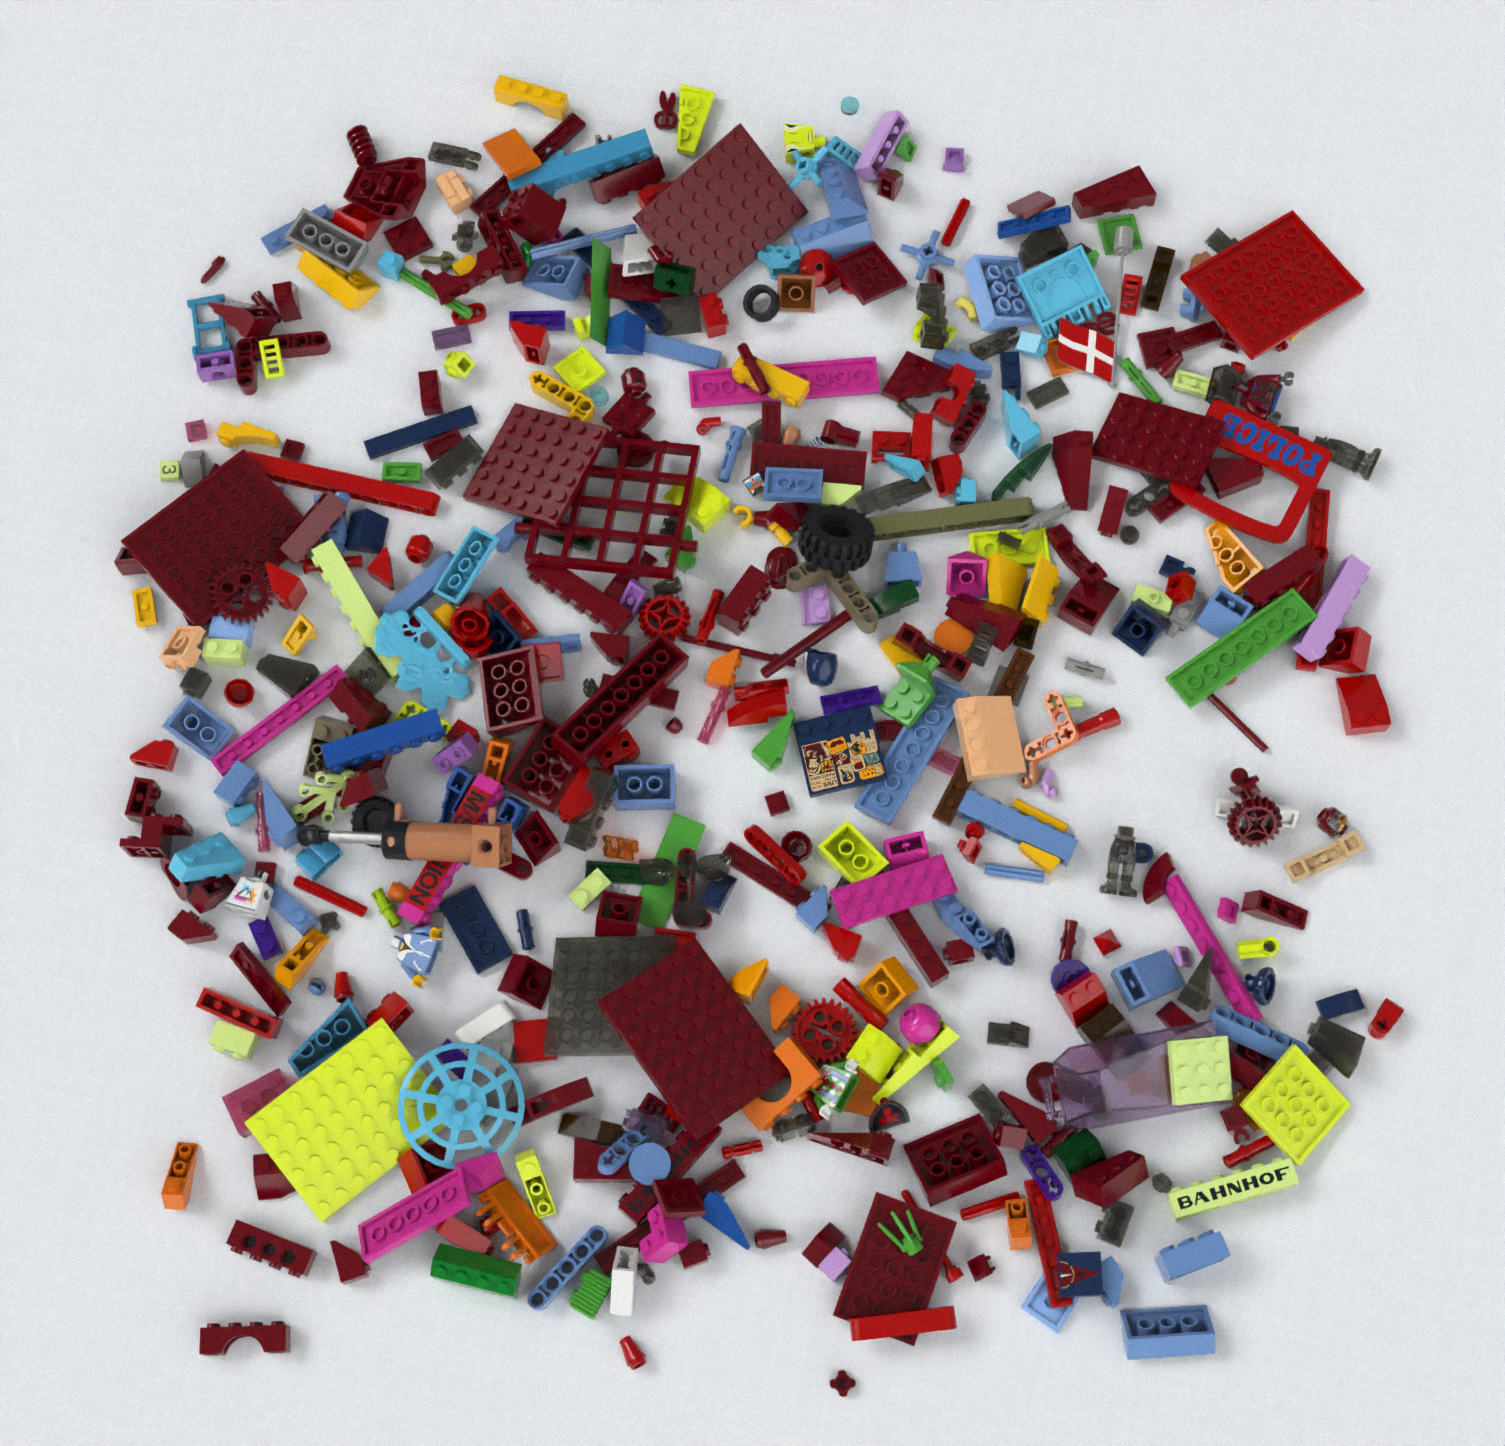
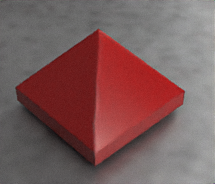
[1093,929,1121,956]

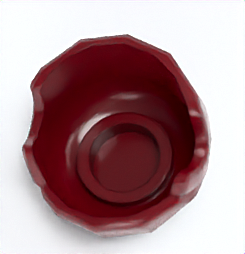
[780,830,813,862]

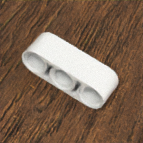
[455,1001,517,1051]

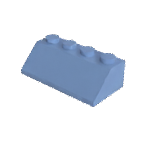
[817,158,868,220]
[792,215,874,269]
[1120,1305,1215,1360]

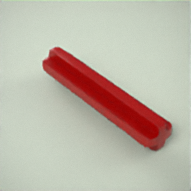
[941,198,970,247]
[960,1191,1021,1221]

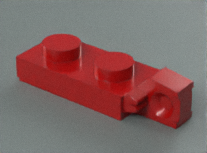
[734,679,789,701]

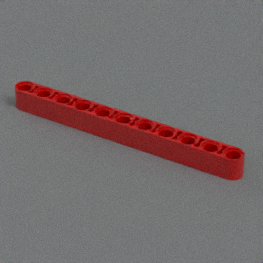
[246,451,441,516]

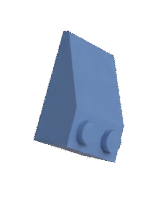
[522,255,590,301]
[161,695,236,761]
[262,779,299,850]

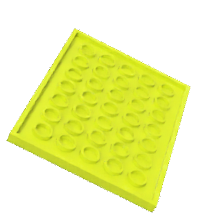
[244,1017,445,1223]

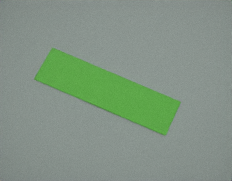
[590,237,611,347]
[639,813,706,929]

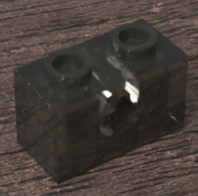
[1205,364,1242,406]

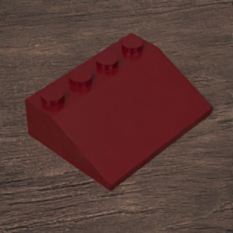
[478,645,544,737]
[501,715,580,814]
[903,1113,1008,1207]

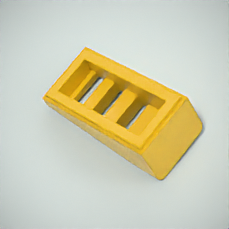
[1018,842,1061,875]

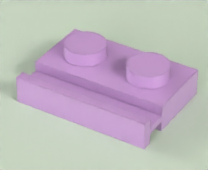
[800,585,831,626]

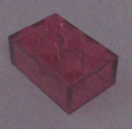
[222,1068,291,1138]

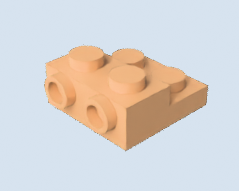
[159,626,206,671]

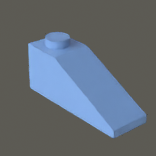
[270,882,318,937]

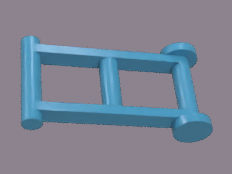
[187,294,232,361]

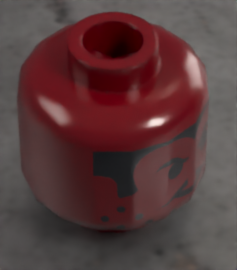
[621,367,647,397]

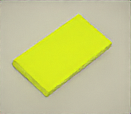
[968,527,1050,567]

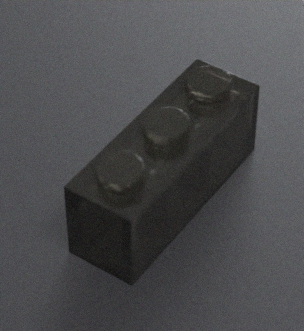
[424,434,484,491]

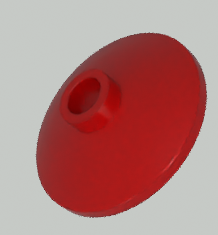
[799,249,835,287]

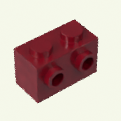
[124,777,161,823]

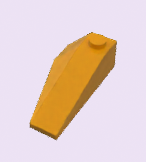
[1204,520,1265,594]

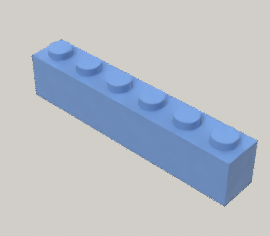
[956,789,1078,867]

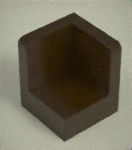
[1013,617,1040,650]

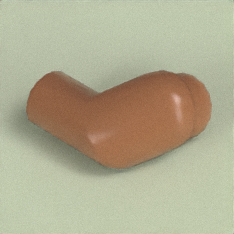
[1019,761,1039,789]

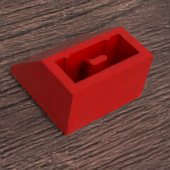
[509,320,550,365]

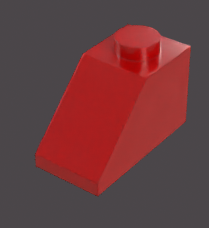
[930,453,963,498]
[129,739,179,772]
[822,922,862,963]

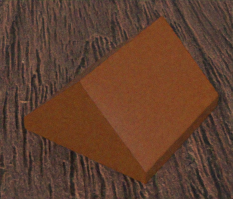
[777,273,816,312]

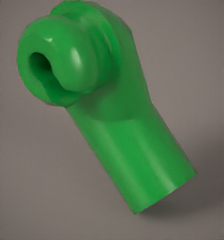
[520,242,533,268]

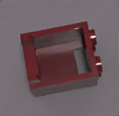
[500,183,567,246]

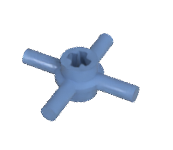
[900,230,955,281]

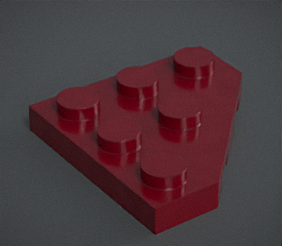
[881,351,950,403]

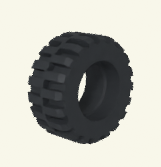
[798,505,875,573]

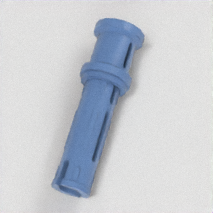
[717,425,747,483]

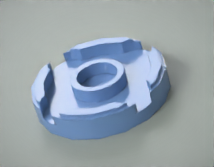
[628,1142,671,1186]

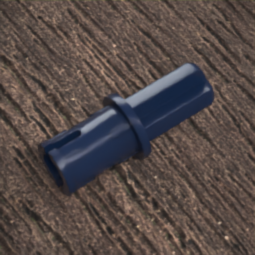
[516,909,535,950]

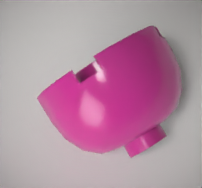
[899,1003,941,1046]

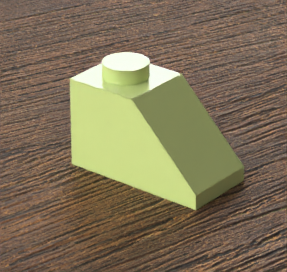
[821,482,862,508]

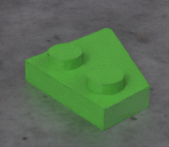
[929,1056,954,1092]

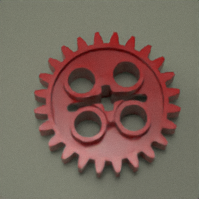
[791,998,858,1065]

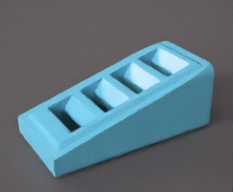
[825,136,861,169]
[884,454,925,482]

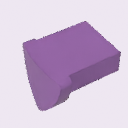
[942,147,965,172]

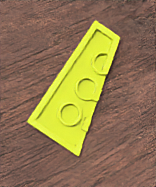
[677,84,715,156]

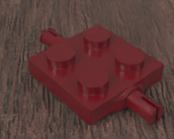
[602,392,656,439]

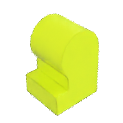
[573,315,590,342]

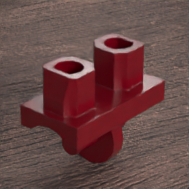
[1229,768,1261,799]

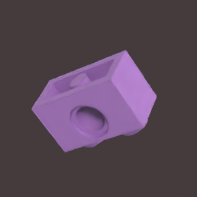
[195,350,237,383]
[432,732,480,776]

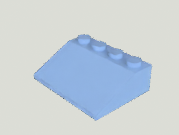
[963,254,1037,332]

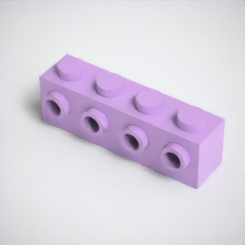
[853,110,909,182]

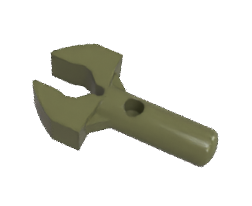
[419,251,455,271]

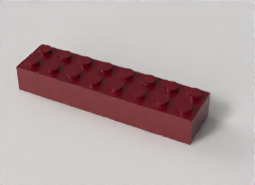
[551,633,689,770]

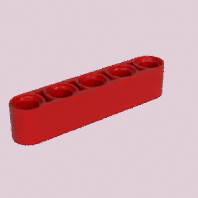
[849,1306,957,1341]

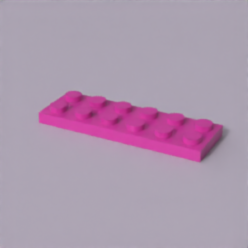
[829,854,958,930]
[358,1166,472,1264]

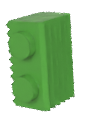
[569,1268,612,1320]

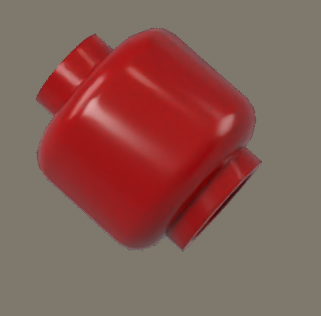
[405,534,433,564]

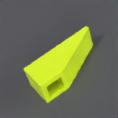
[515,1148,557,1219]

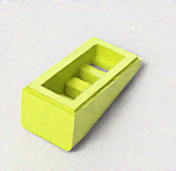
[259,338,286,379]

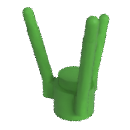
[877,1210,924,1256]

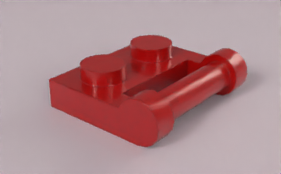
[871,431,911,463]

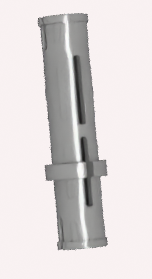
[1017,501,1071,535]

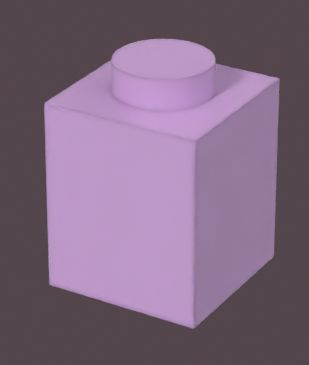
[818,1247,852,1282]

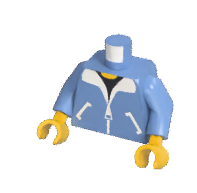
[391,925,444,989]

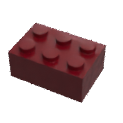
[718,565,772,636]

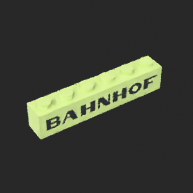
[1167,1157,1300,1221]

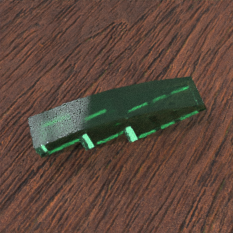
[991,443,1052,501]

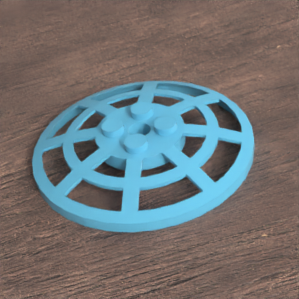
[398,1042,525,1169]

